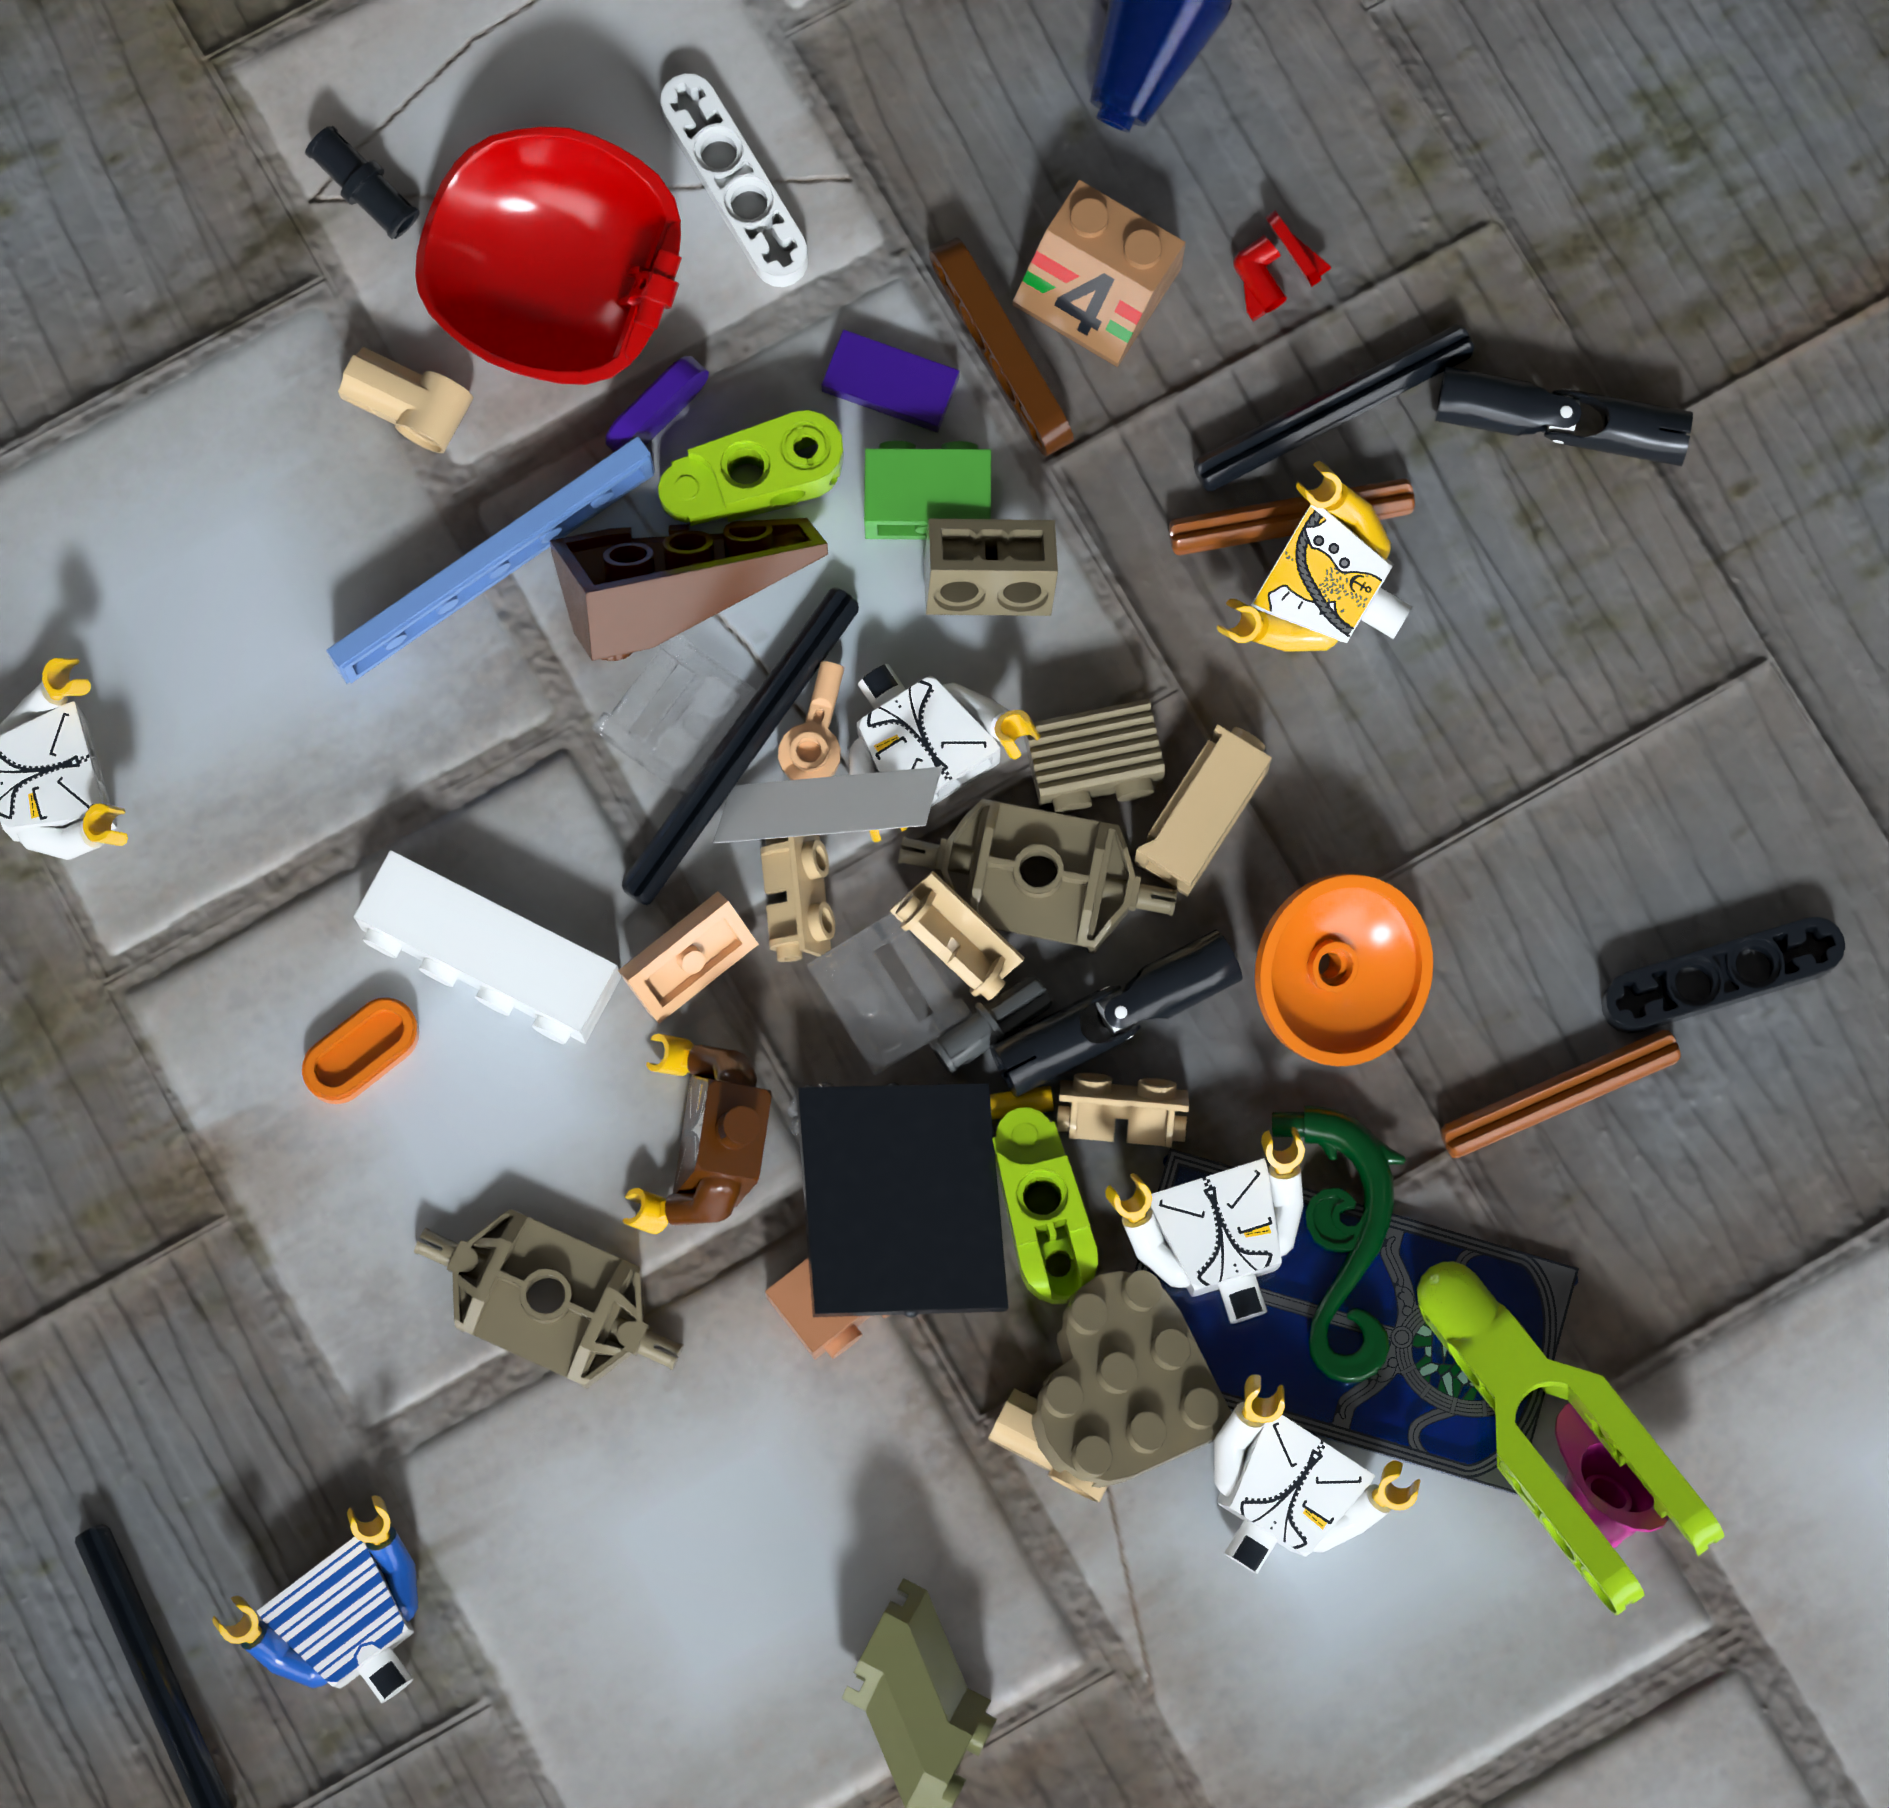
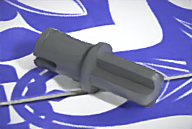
[929,976,1052,1076]

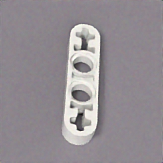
[660,73,808,287]

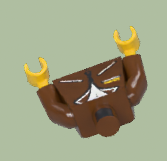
[622,1034,772,1234]

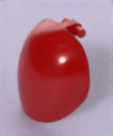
[415,127,682,385]

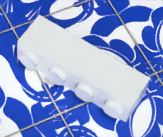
[354,850,621,1044]

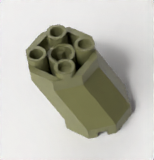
[842,1578,997,1808]

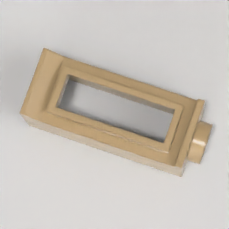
[1134,724,1272,897]

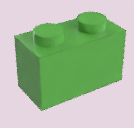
[864,441,991,540]

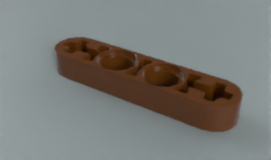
[929,237,1074,457]

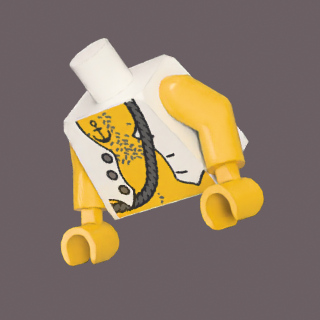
[1217,461,1413,652]

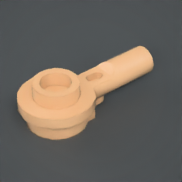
[778,661,845,780]

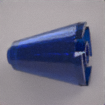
[1090,0,1232,133]

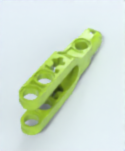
[1417,1261,1725,1616]

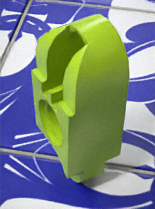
[658,410,844,526]
[992,1107,1098,1304]

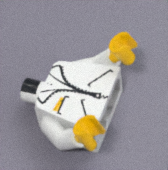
[0,658,128,860]
[849,664,1041,842]
[1105,1127,1305,1324]
[1214,1374,1421,1574]

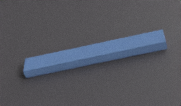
[326,436,655,684]

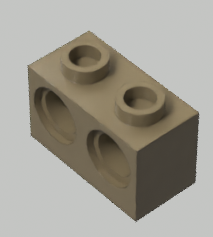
[924,519,1058,616]

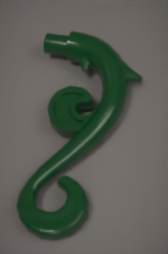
[1272,1106,1406,1383]

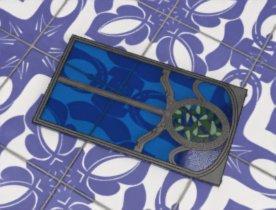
[1134,1148,1579,1495]

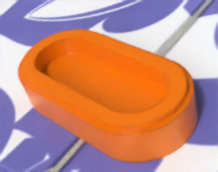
[302,997,419,1104]

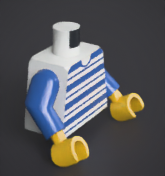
[212,1495,419,1703]

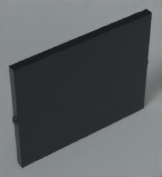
[796,1082,1009,1318]

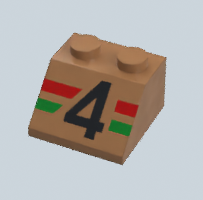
[1012,180,1186,367]

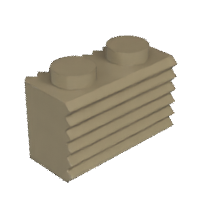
[1024,699,1165,814]

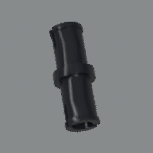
[305,126,420,239]

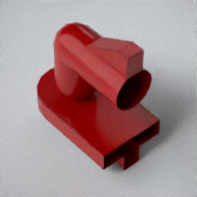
[1233,210,1332,322]

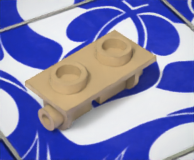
[760,835,835,962]
[890,871,1025,1001]
[1057,1073,1189,1147]

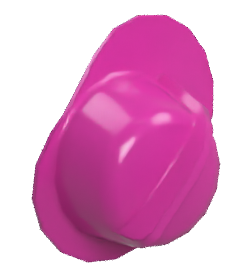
[1555,1403,1669,1548]

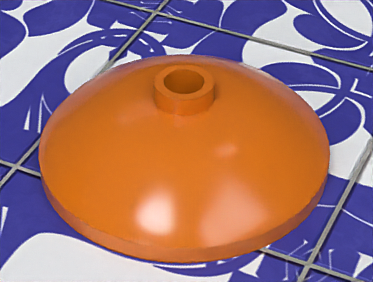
[1255,873,1433,1066]

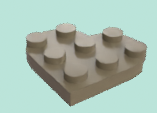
[1031,1270,1231,1488]

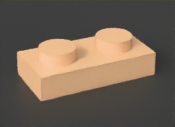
[618,891,759,1024]

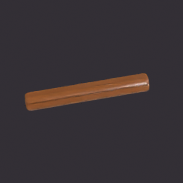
[1169,478,1415,556]
[1440,1029,1681,1158]

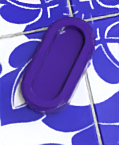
[605,356,709,452]

